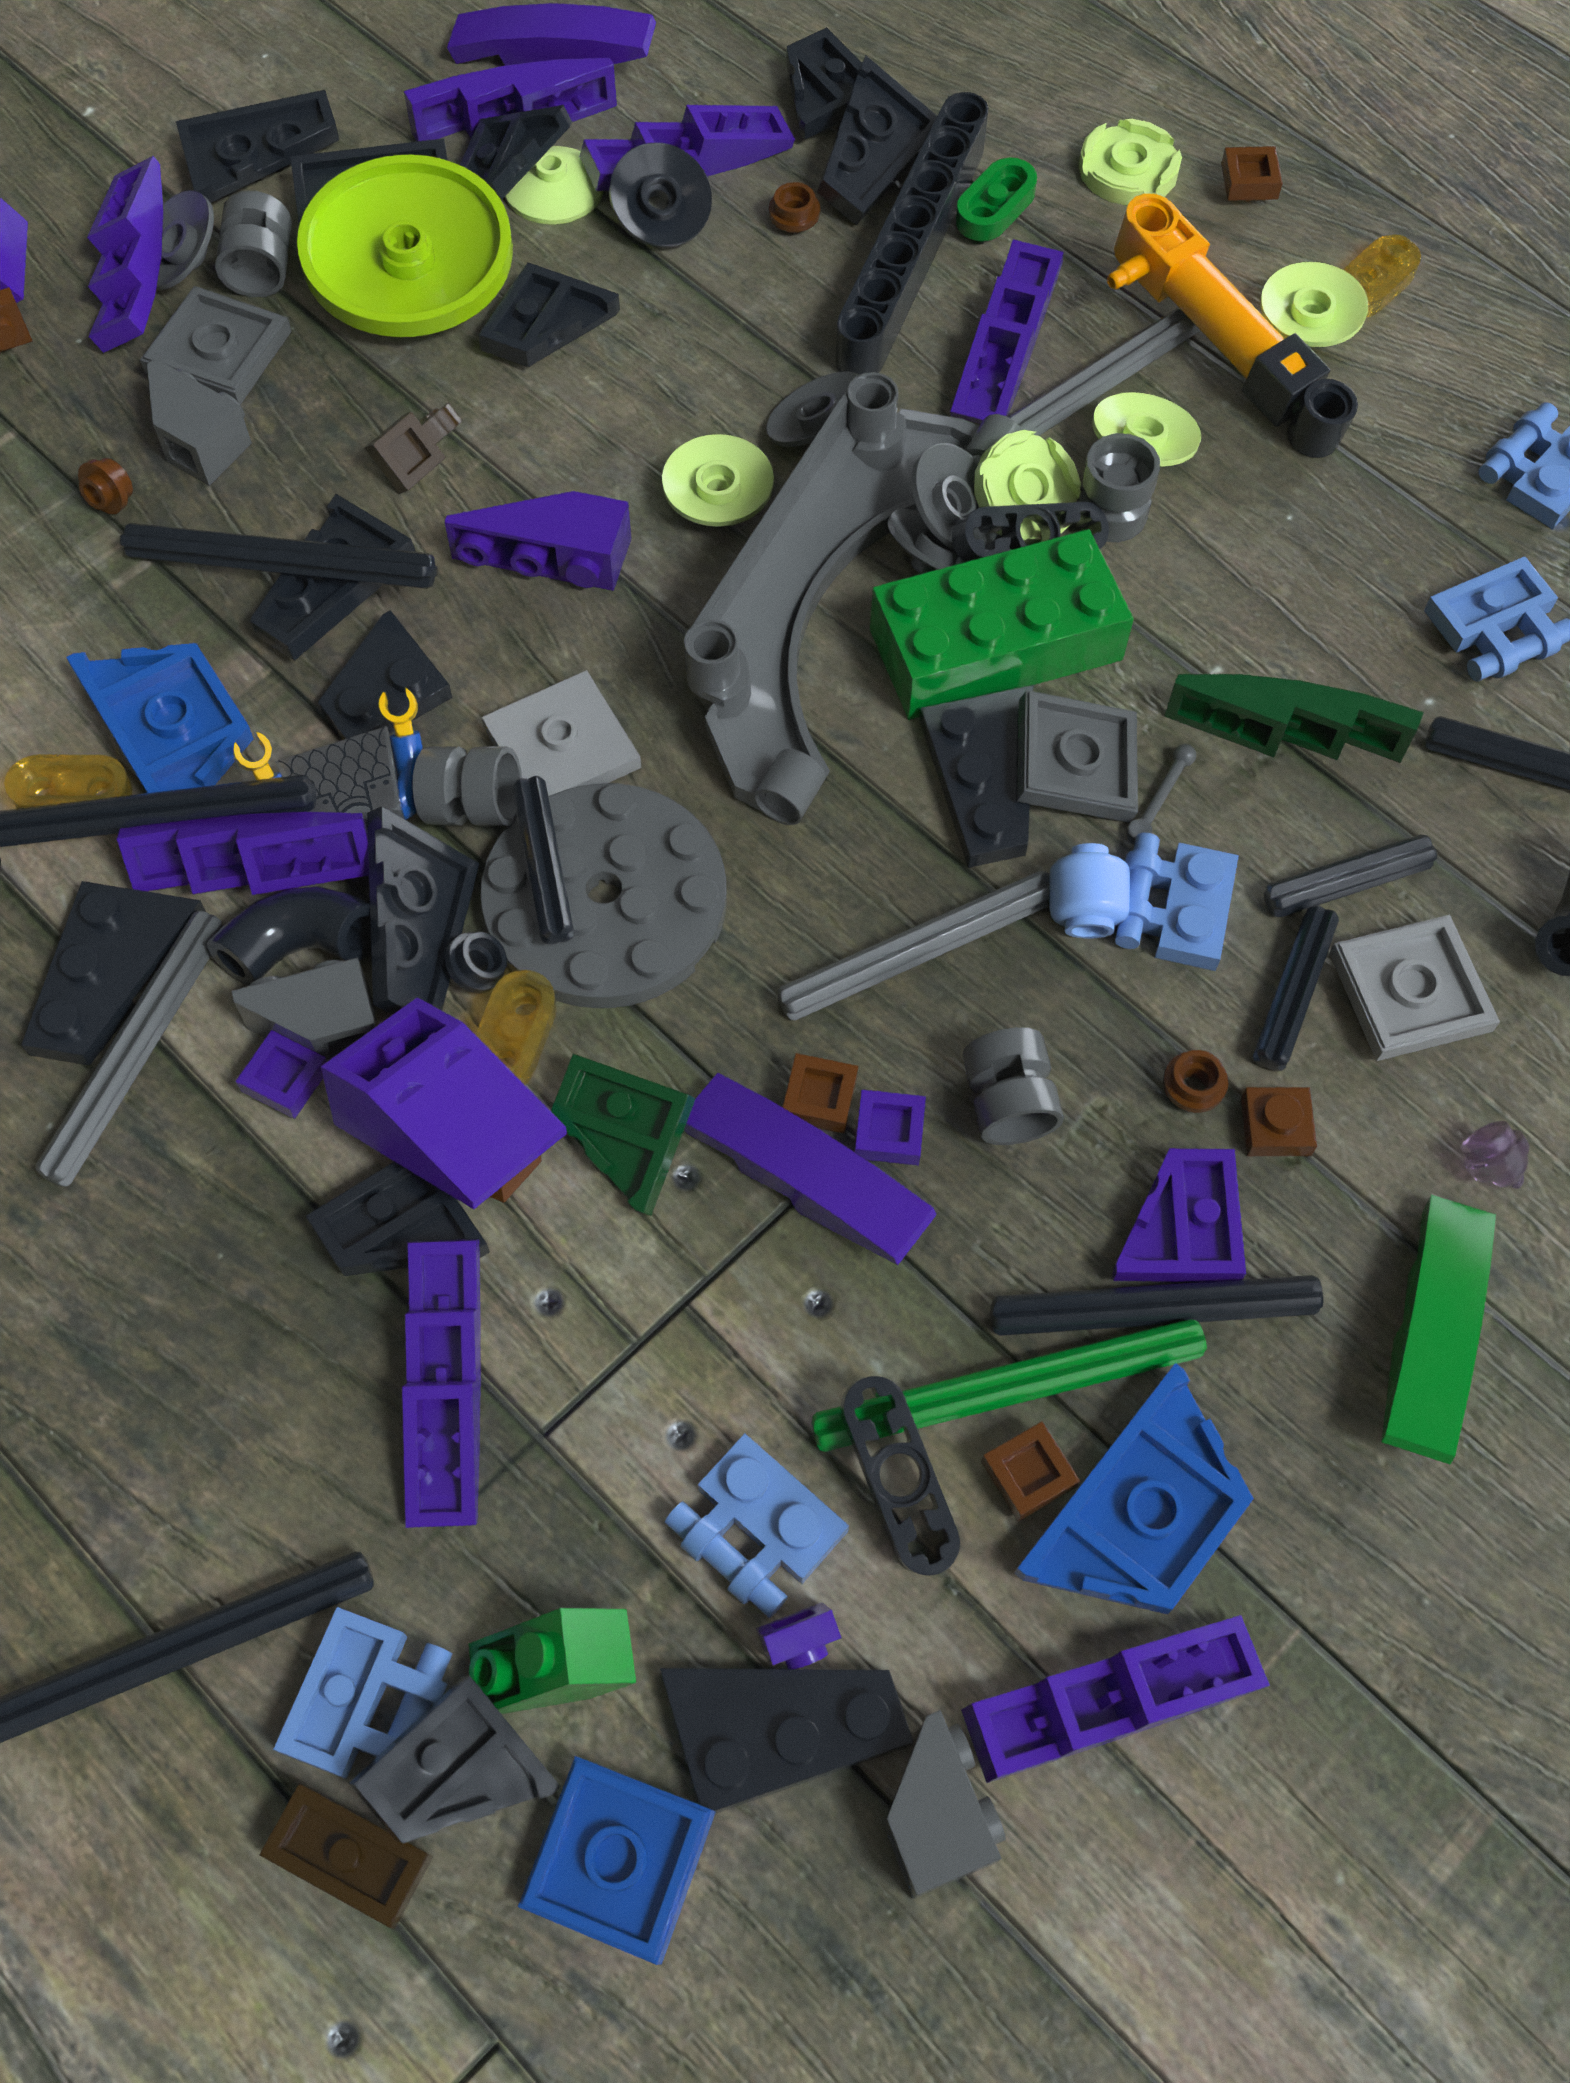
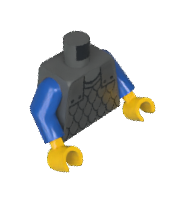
[233,688,423,877]

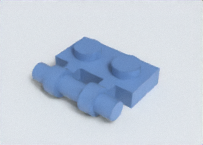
[1479,402,1570,530]
[1424,556,1570,682]
[1115,833,1239,971]
[665,1433,849,1618]
[273,1607,453,1779]

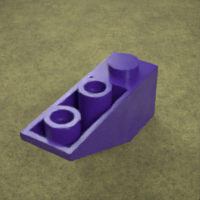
[444,491,632,591]

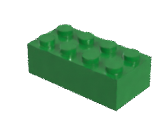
[869,529,1134,720]

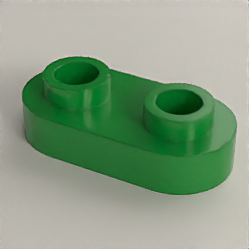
[956,157,1037,241]

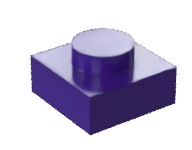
[235,1030,327,1119]
[855,1090,926,1166]
[756,1602,842,1670]

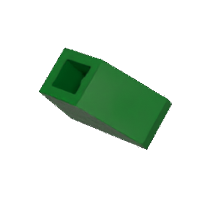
[468,1608,636,1714]

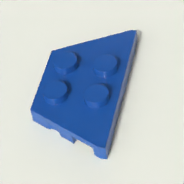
[66,643,254,793]
[1014,1363,1254,1615]

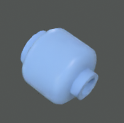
[1050,843,1130,939]

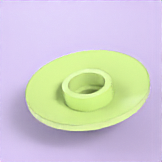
[505,146,604,225]
[1260,262,1368,347]
[1092,392,1201,466]
[662,434,774,527]

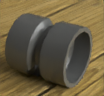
[215,191,292,297]
[1077,433,1160,543]
[413,746,522,826]
[962,1027,1064,1145]

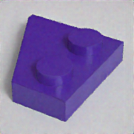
[1112,1148,1246,1282]

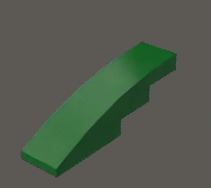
[1381,1194,1496,1465]

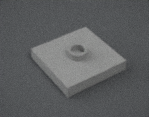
[481,670,641,796]
[1329,915,1500,1061]

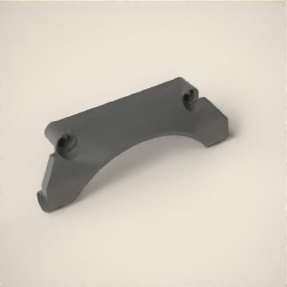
[684,372,1023,825]

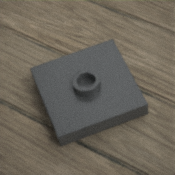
[140,286,292,405]
[1017,690,1138,823]

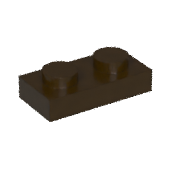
[259,1783,433,1929]

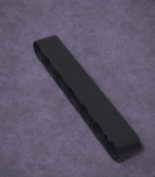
[835,92,989,375]

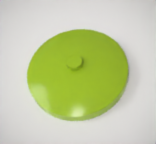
[297,155,513,337]

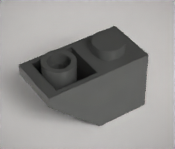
[147,358,252,486]
[231,958,378,1062]
[883,1710,1006,1899]

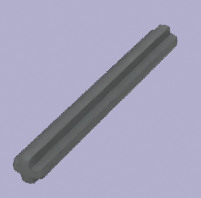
[1009,307,1200,436]
[778,871,1050,1020]
[35,910,223,1187]

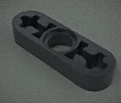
[952,502,1109,562]
[840,1376,960,1576]

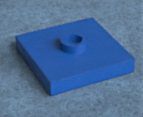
[518,1756,716,1965]

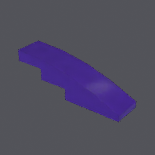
[447,3,656,65]
[404,58,617,141]
[579,105,795,191]
[87,156,163,353]
[950,239,1063,424]
[117,812,369,895]
[684,1073,937,1265]
[402,1239,481,1528]
[961,1615,1270,1783]

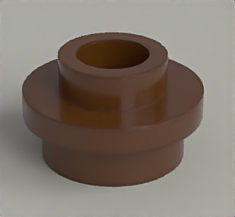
[769,182,820,233]
[78,458,133,514]
[1163,1050,1228,1113]

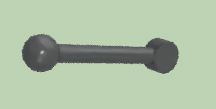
[1126,744,1196,844]

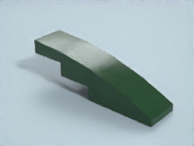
[1164,674,1424,763]

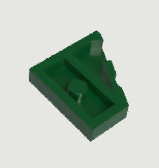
[551,1053,695,1216]

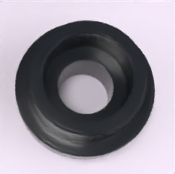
[445,932,507,994]

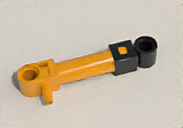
[1107,194,1358,458]

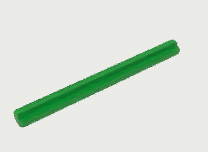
[811,1319,1207,1452]

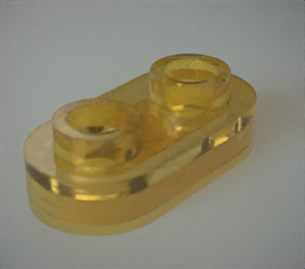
[1343,235,1421,317]
[4,754,132,809]
[476,970,557,1085]

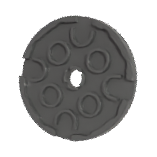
[481,783,727,1008]

